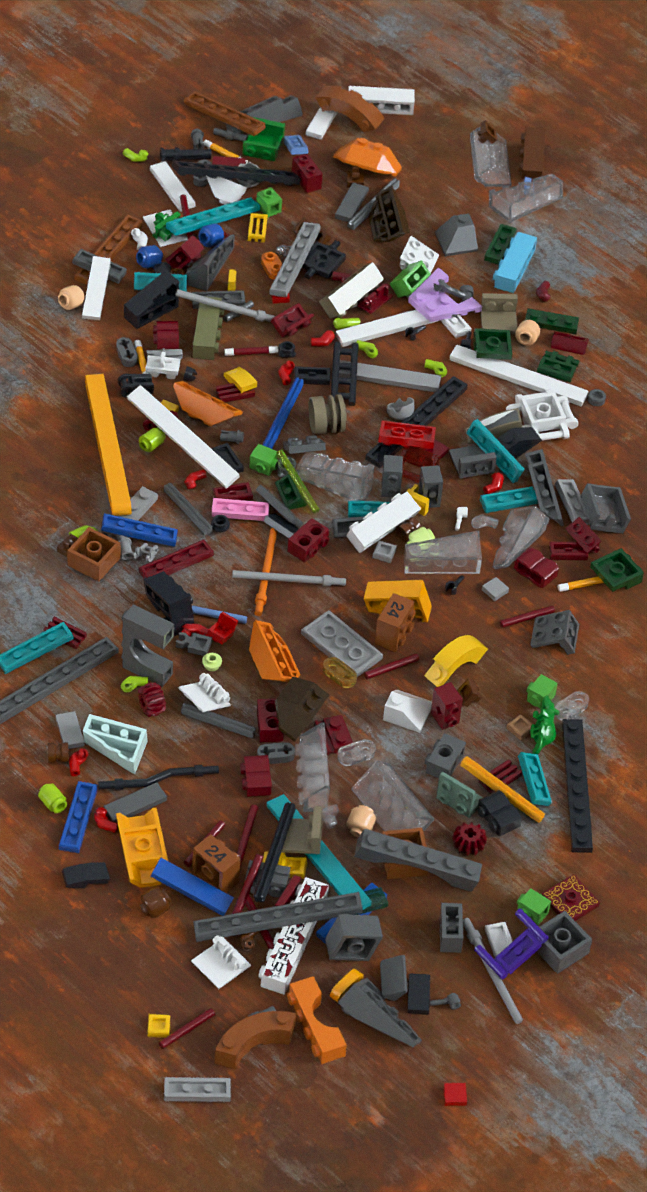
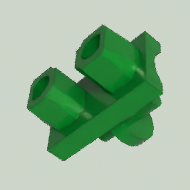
[152,211,181,242]

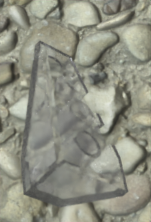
[492,506,550,569]

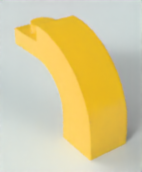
[424,635,488,687]

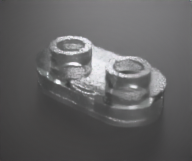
[555,691,589,720]
[337,739,376,766]

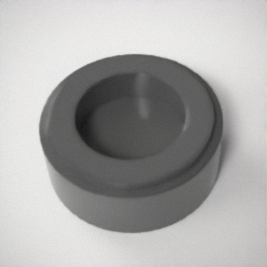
[588,389,606,406]

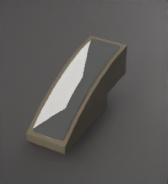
[465,408,522,444]

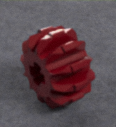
[138,682,166,717]
[452,821,487,856]

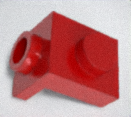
[206,612,238,645]

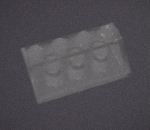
[470,127,511,187]
[295,723,330,812]
[351,760,435,832]

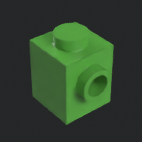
[256,188,282,217]
[249,444,279,476]
[526,674,558,709]
[517,888,551,925]

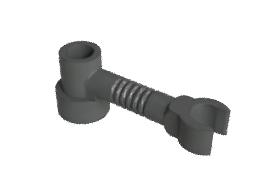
[434,279,474,302]

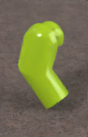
[123,148,148,162]
[121,676,148,692]

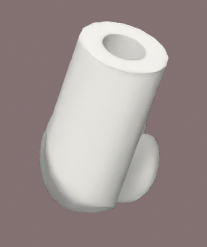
[131,228,148,250]

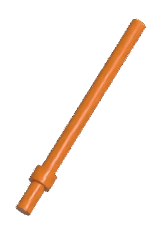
[254,528,277,616]

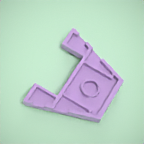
[408,268,482,322]

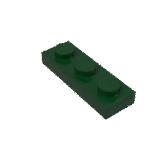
[484,224,517,265]
[525,308,579,334]

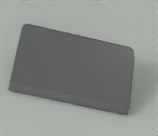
[332,517,364,538]
[380,955,407,1001]

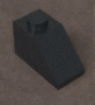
[497,427,542,459]

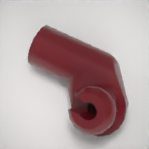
[332,272,351,282]
[536,280,551,302]

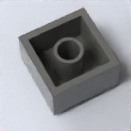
[536,911,592,974]
[325,914,383,961]

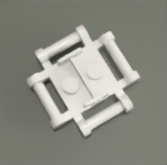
[506,390,579,441]

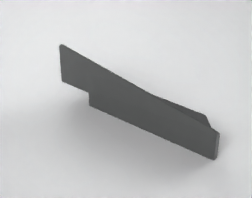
[225,95,303,133]
[525,449,564,526]

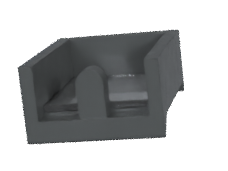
[580,483,631,534]

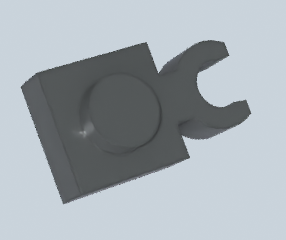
[176,632,212,656]

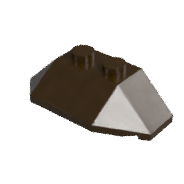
[369,186,410,242]
[275,677,329,742]

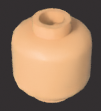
[58,285,84,310]
[515,320,540,346]
[346,805,376,837]

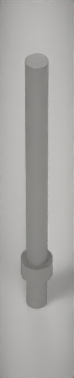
[175,289,275,322]
[232,570,346,587]
[463,918,523,1024]

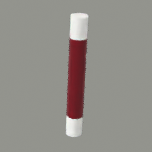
[224,346,278,356]

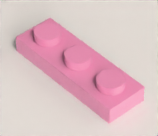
[212,498,269,521]

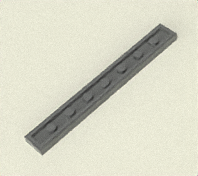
[0,637,119,724]
[193,892,363,942]

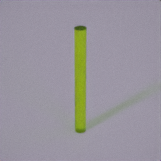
[276,449,320,513]

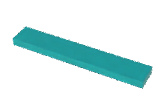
[166,197,261,236]

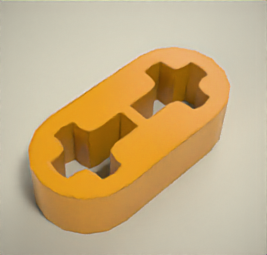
[330,968,364,1003]

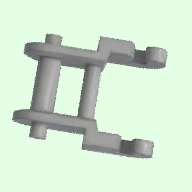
[132,543,159,562]

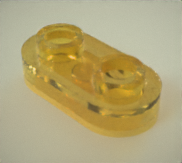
[323,657,357,688]

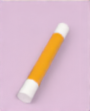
[203,140,248,163]
[134,340,149,374]
[557,576,604,592]

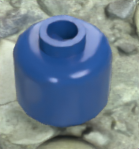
[199,223,224,248]
[136,245,163,269]

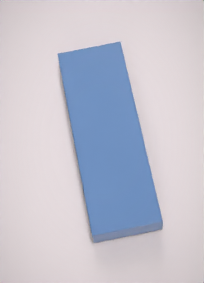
[284,135,308,155]

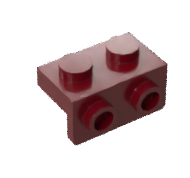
[271,303,314,338]

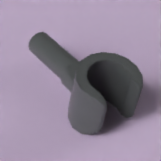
[430,993,461,1010]

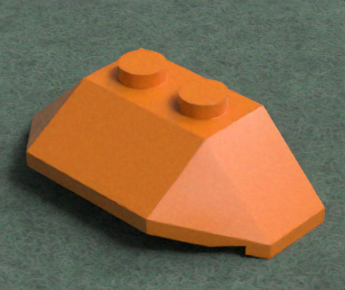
[334,138,402,176]
[173,381,243,426]
[249,620,300,683]

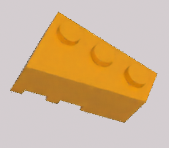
[364,580,432,623]

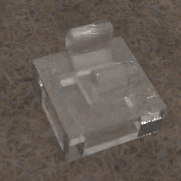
[322,804,339,830]

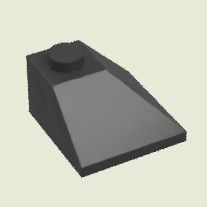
[435,213,478,257]

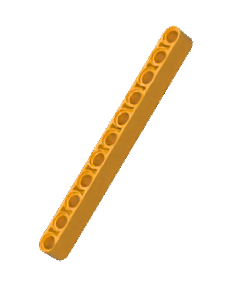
[85,373,132,516]

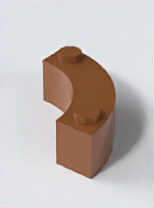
[315,86,385,132]
[215,1011,296,1069]

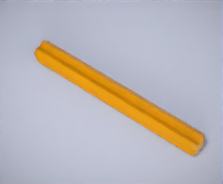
[460,756,545,823]

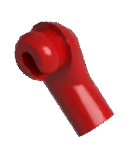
[311,330,335,347]
[278,361,295,385]
[184,469,207,490]
[483,472,504,494]
[181,624,208,637]
[69,748,88,777]
[94,807,118,833]

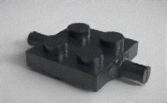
[302,240,346,279]

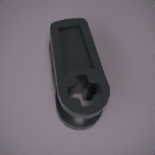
[118,374,154,398]

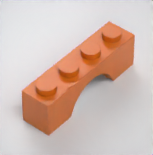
[287,976,347,1064]

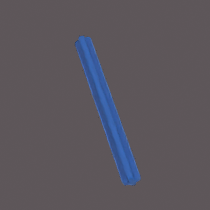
[262,378,304,449]

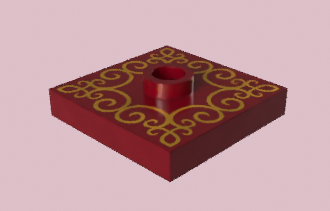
[542,874,600,921]

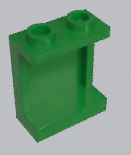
[243,117,285,162]

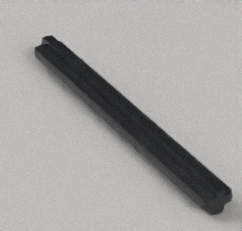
[253,802,296,903]

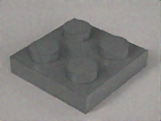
[283,435,326,454]

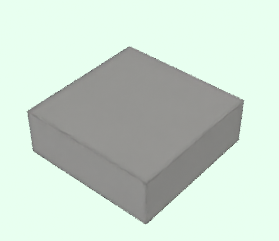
[373,541,397,563]
[482,577,509,601]

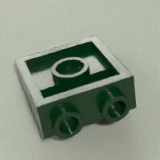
[473,328,512,360]
[590,548,644,592]

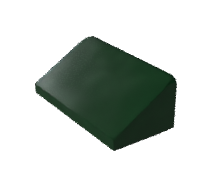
[275,473,308,510]

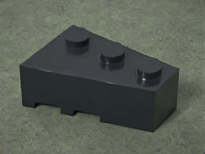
[143,571,195,636]

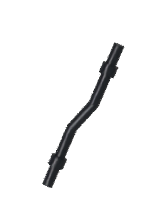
[98,765,219,791]

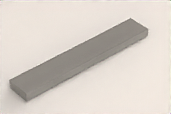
[269,222,321,297]
[339,360,441,392]

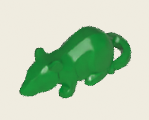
[531,695,559,754]

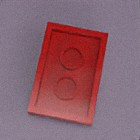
[378,420,436,450]

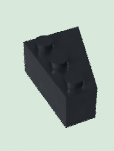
[124,270,179,329]

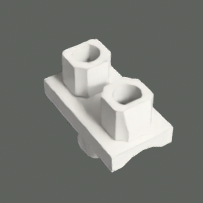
[146,351,180,379]

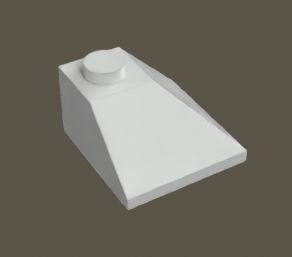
[206,176,247,205]
[383,690,432,733]

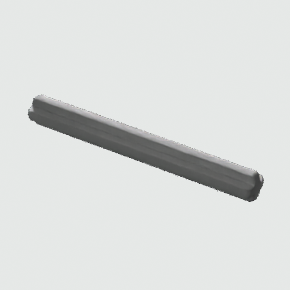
[347,178,400,230]

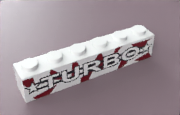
[259,877,329,995]

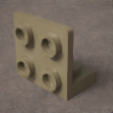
[481,293,518,334]
[281,806,323,854]

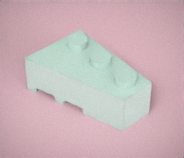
[83,714,148,775]

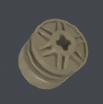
[308,394,347,435]

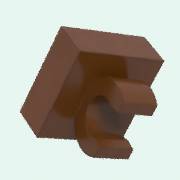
[477,120,497,144]
[346,167,364,187]
[57,534,78,557]
[457,678,482,707]

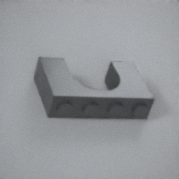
[121,604,174,687]

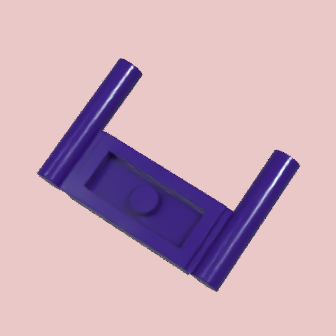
[474,908,549,980]

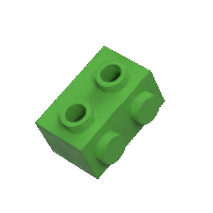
[389,260,431,298]

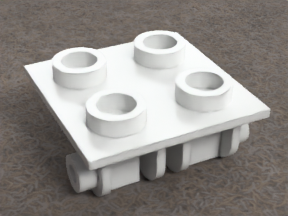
[400,236,439,273]
[178,673,231,712]
[191,935,251,989]

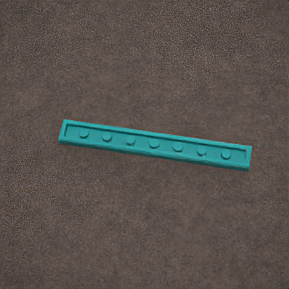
[267,794,372,910]

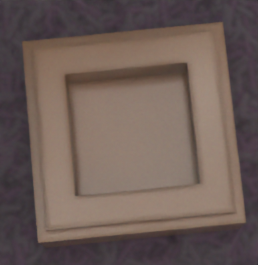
[506,714,532,740]

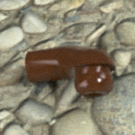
[240,931,260,951]

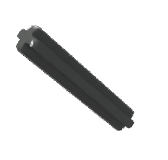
[164,483,213,535]
[181,703,256,738]

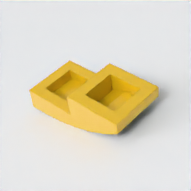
[223,367,257,393]
[262,851,308,879]

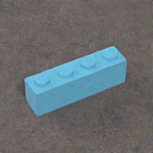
[493,232,537,293]

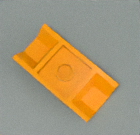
[116,808,168,888]

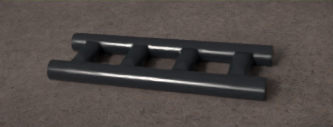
[331,342,359,406]

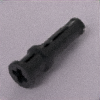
[160,147,212,162]

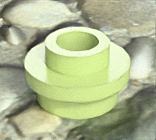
[202,653,222,671]

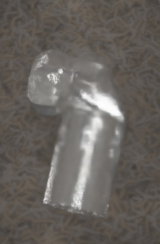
[276,245,292,257]
[471,514,499,529]

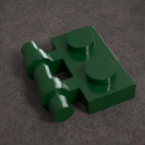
[537,350,580,383]

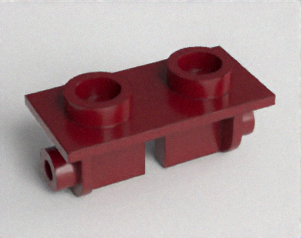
[358,283,393,314]
[565,517,602,553]

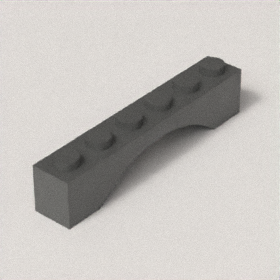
[354,829,482,892]

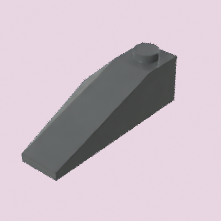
[186,234,235,291]
[338,978,422,1047]

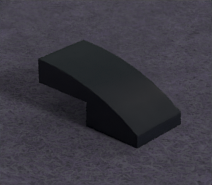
[62,862,110,888]

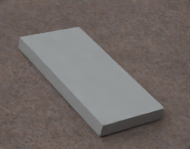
[301,610,383,679]

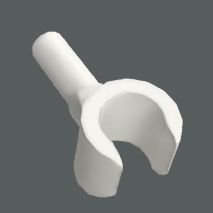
[455,507,468,531]

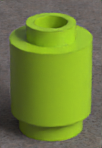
[139,427,166,452]
[38,784,67,814]

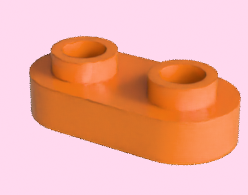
[261,252,282,280]

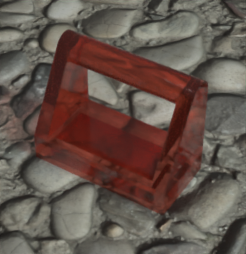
[400,446,440,483]

